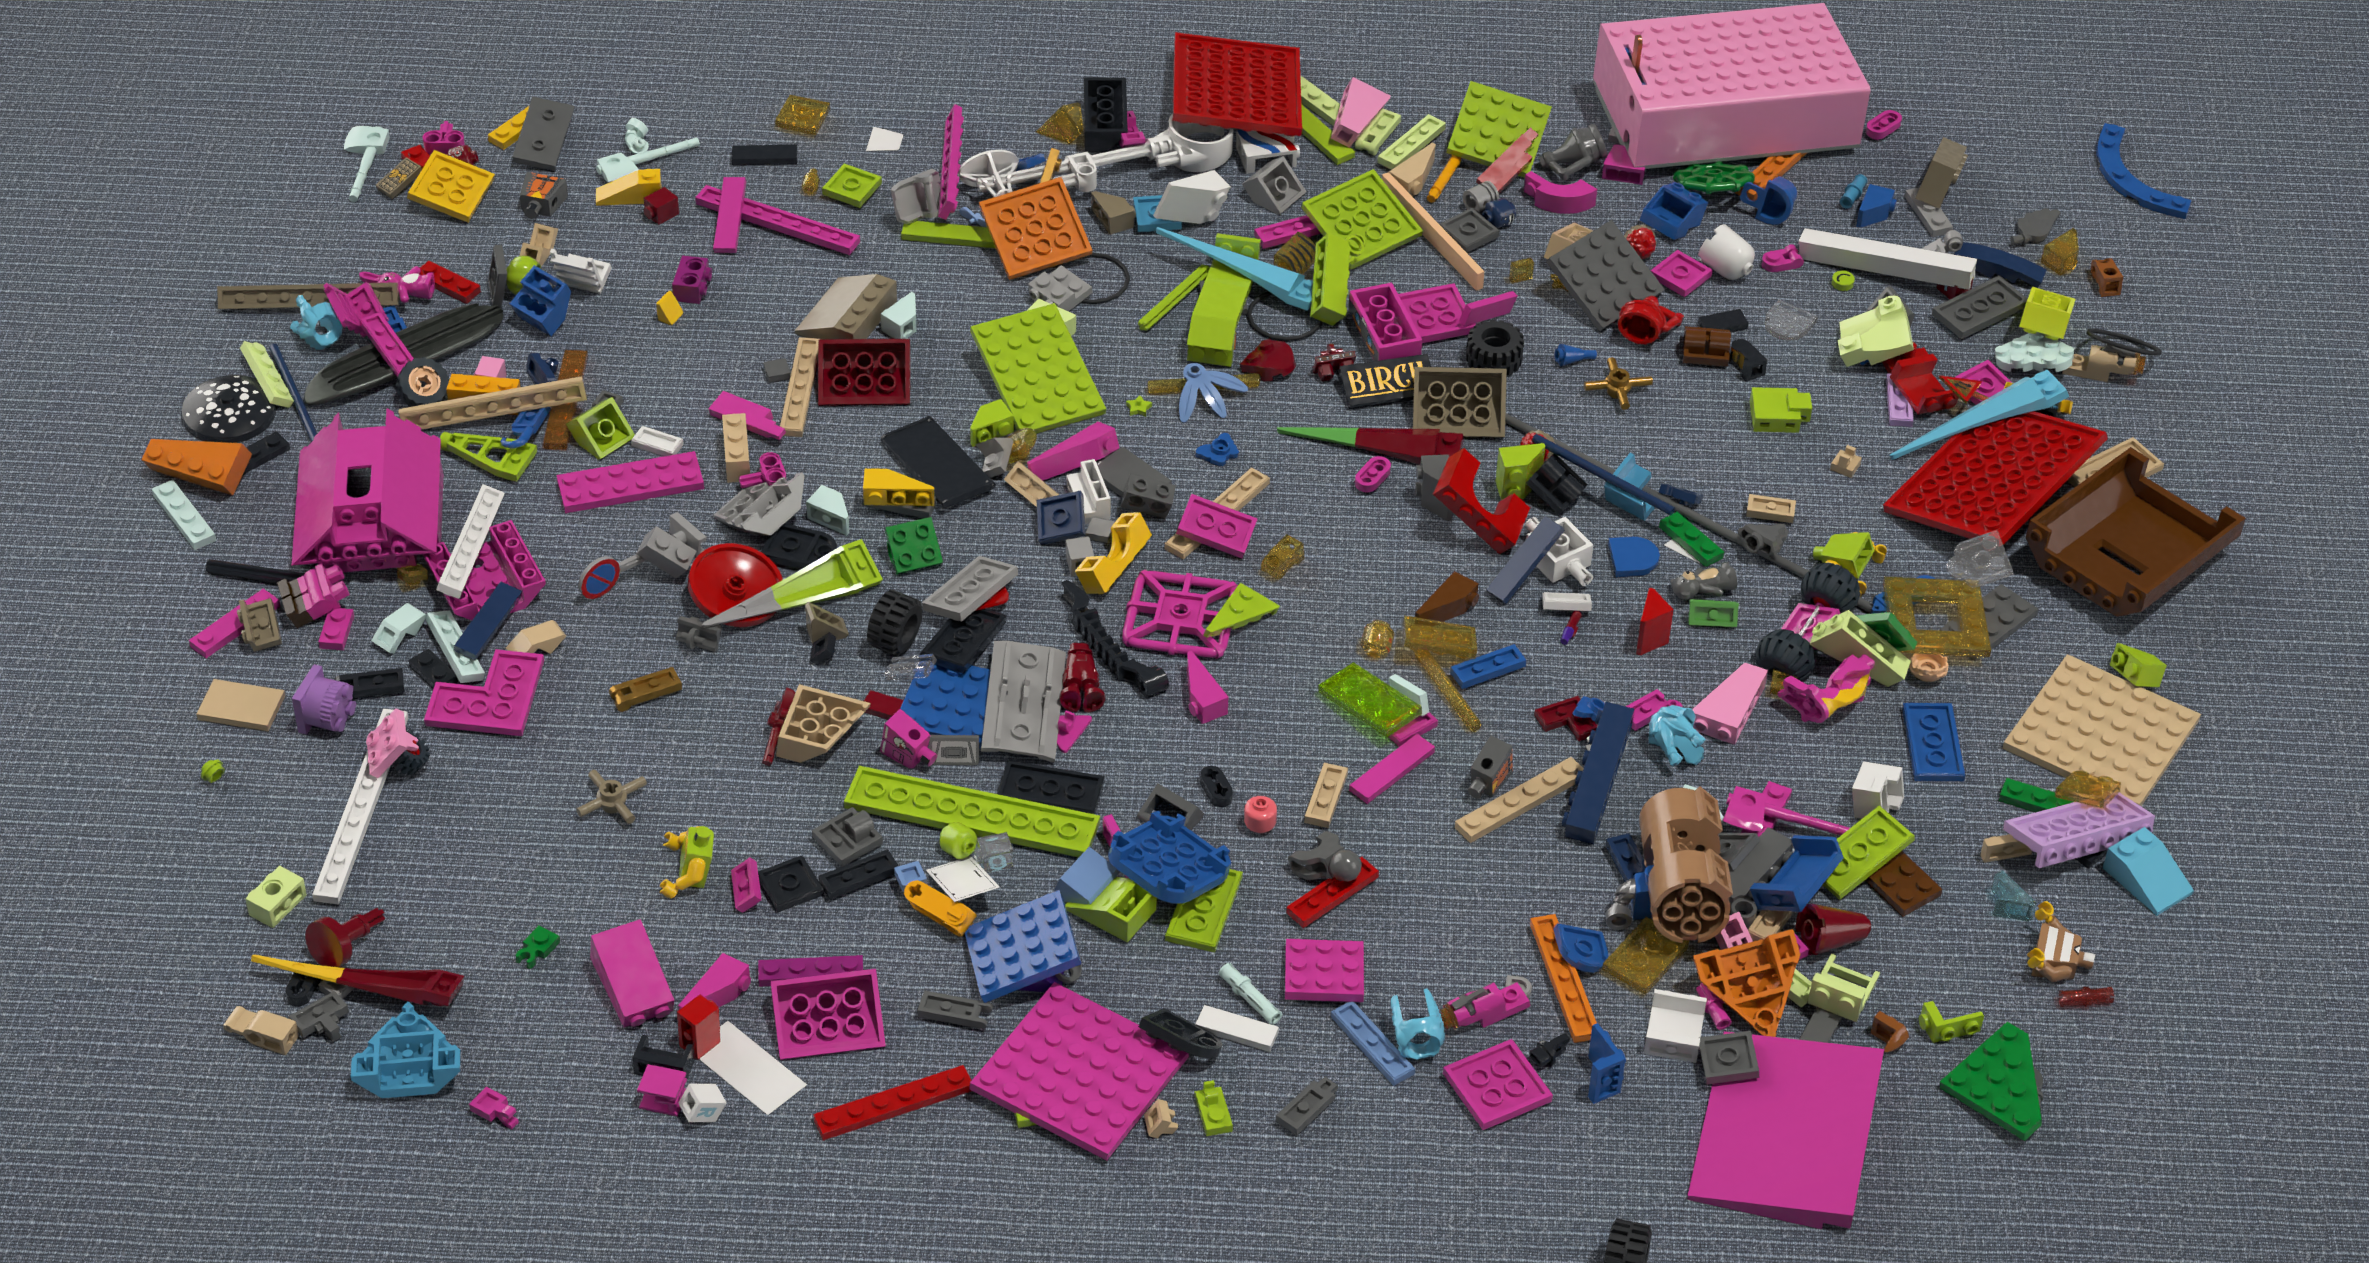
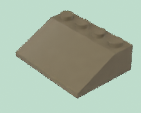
[795,274,897,339]
[1413,367,1507,438]

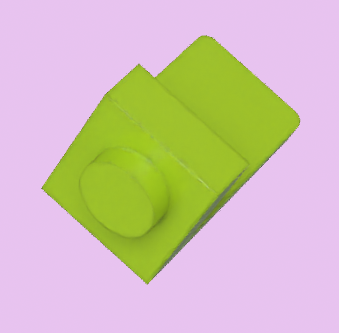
[1919,1001,1984,1043]

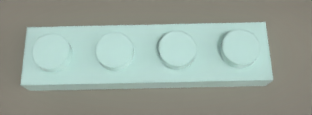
[152,480,216,550]
[426,610,485,683]

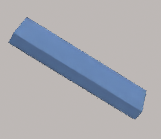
[1331,1002,1415,1086]

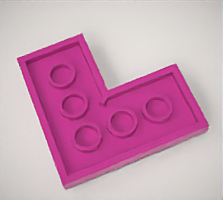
[424,649,544,736]

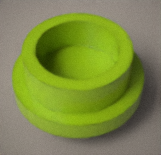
[201,759,225,783]

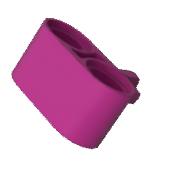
[423,121,465,156]
[739,452,786,488]

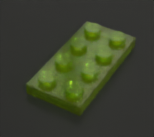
[1318,662,1422,737]

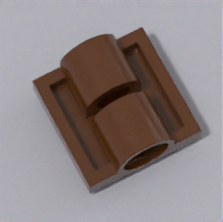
[1683,326,1731,367]

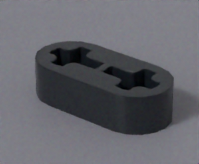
[1200,765,1233,808]
[285,961,321,1007]

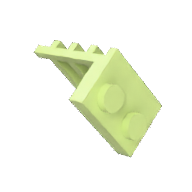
[1808,954,1880,1022]

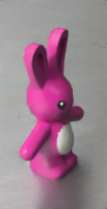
[359,266,435,303]

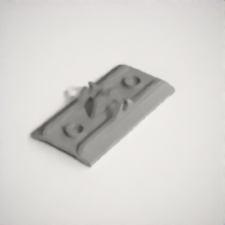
[981,641,1066,763]

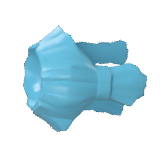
[290,295,343,350]
[1649,705,1706,766]

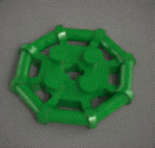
[1673,161,1755,194]

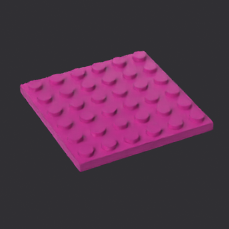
[970,982,1189,1161]

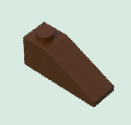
[1414,571,1479,631]

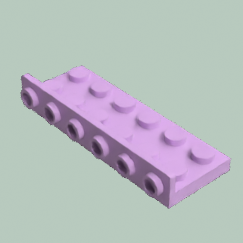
[2003,791,2155,868]

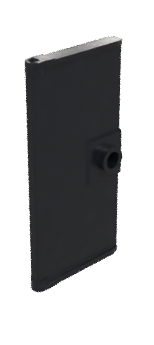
[880,416,996,508]

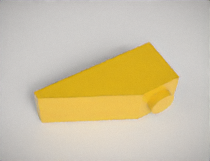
[596,169,662,206]

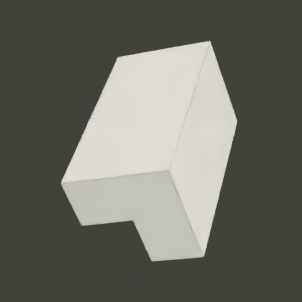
[1066,459,1111,524]

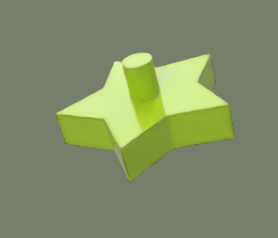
[1126,395,1152,417]

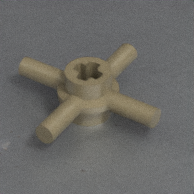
[576,770,647,824]

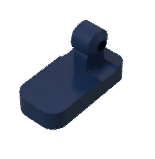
[526,353,559,385]

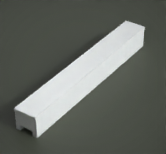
[1798,228,1977,289]

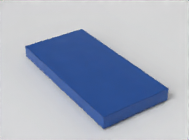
[1902,703,1965,781]

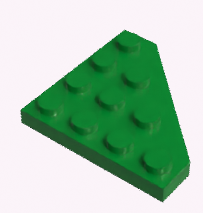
[1940,1021,2042,1141]

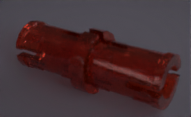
[2058,986,2114,1007]

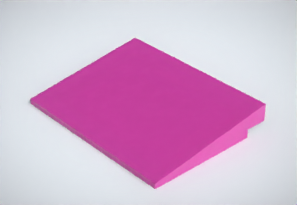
[1687,1031,1884,1229]

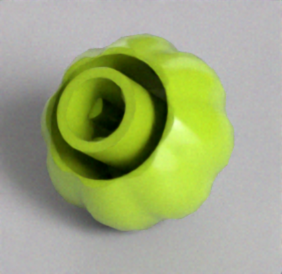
[506,256,544,295]

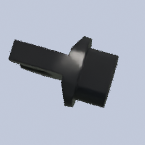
[1529,1033,1570,1067]

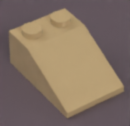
[1544,223,1593,259]

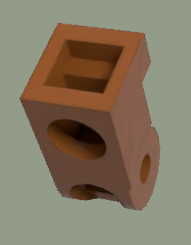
[2091,258,2123,297]

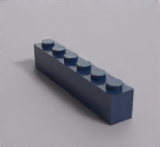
[1562,702,1635,844]

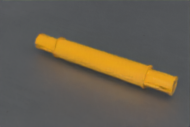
[1427,155,1462,203]

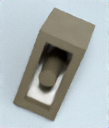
[1091,191,1136,235]

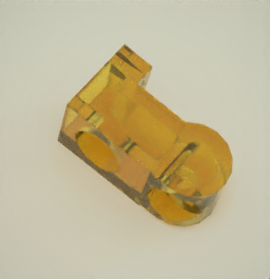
[1261,534,1304,579]

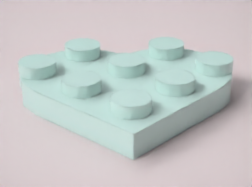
[1995,332,2074,372]

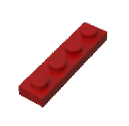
[1286,856,1379,928]

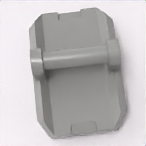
[891,169,940,224]

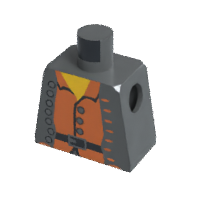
[520,172,568,219]
[1468,735,1513,799]

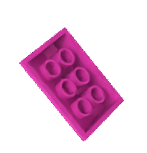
[771,969,886,1060]

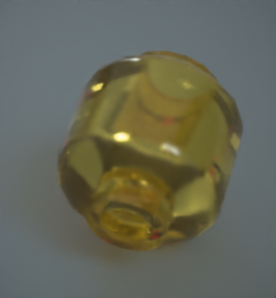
[1360,620,1395,658]

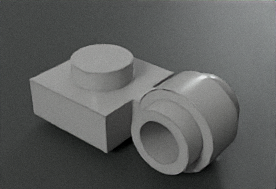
[1921,230,1963,254]

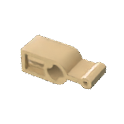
[223,1006,299,1056]

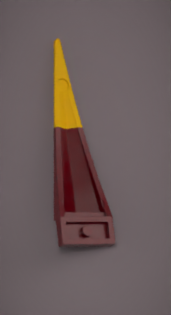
[251,955,465,1006]

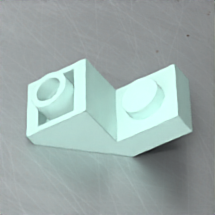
[371,603,427,654]

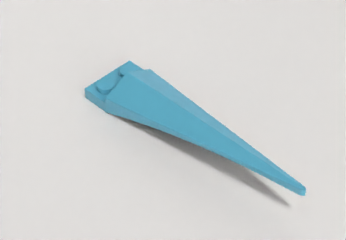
[1156,227,1313,310]
[1890,370,2069,460]

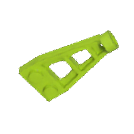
[440,432,537,482]

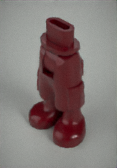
[1059,643,1106,712]

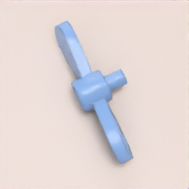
[959,207,987,227]

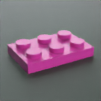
[1176,494,1257,559]

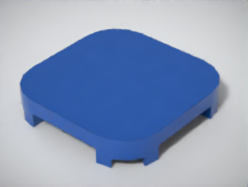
[1108,811,1231,904]

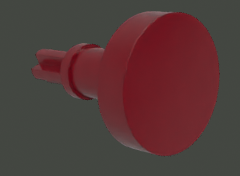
[305,908,385,967]

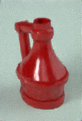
[1618,296,1684,344]

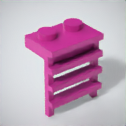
[323,282,389,338]

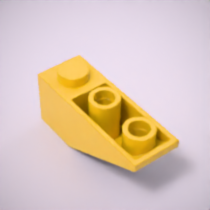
[863,468,935,506]

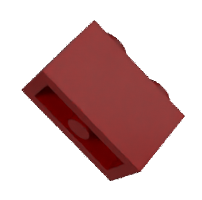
[677,994,721,1060]

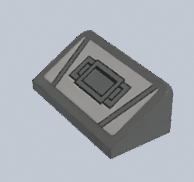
[929,735,979,765]

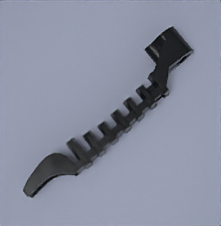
[1062,580,1169,697]

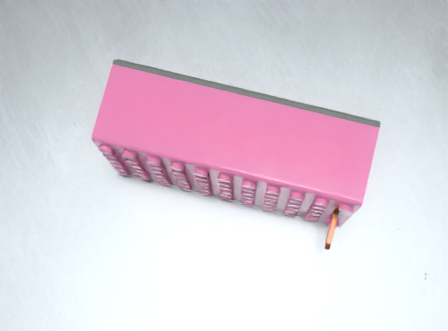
[1593,3,1870,169]

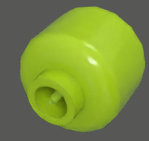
[940,822,977,859]

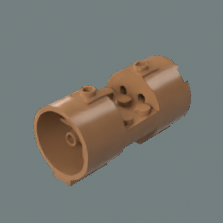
[1639,786,1733,943]

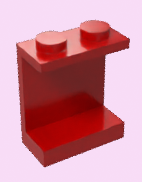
[1890,354,1962,414]

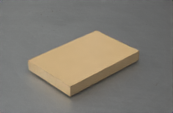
[197,679,285,731]

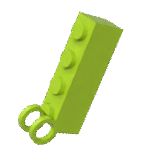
[1310,233,1364,326]

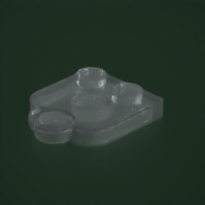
[1947,530,2014,587]

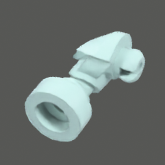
[625,118,649,154]

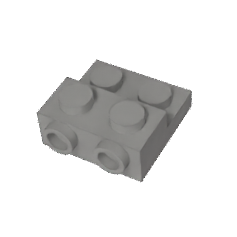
[1028,265,1093,311]

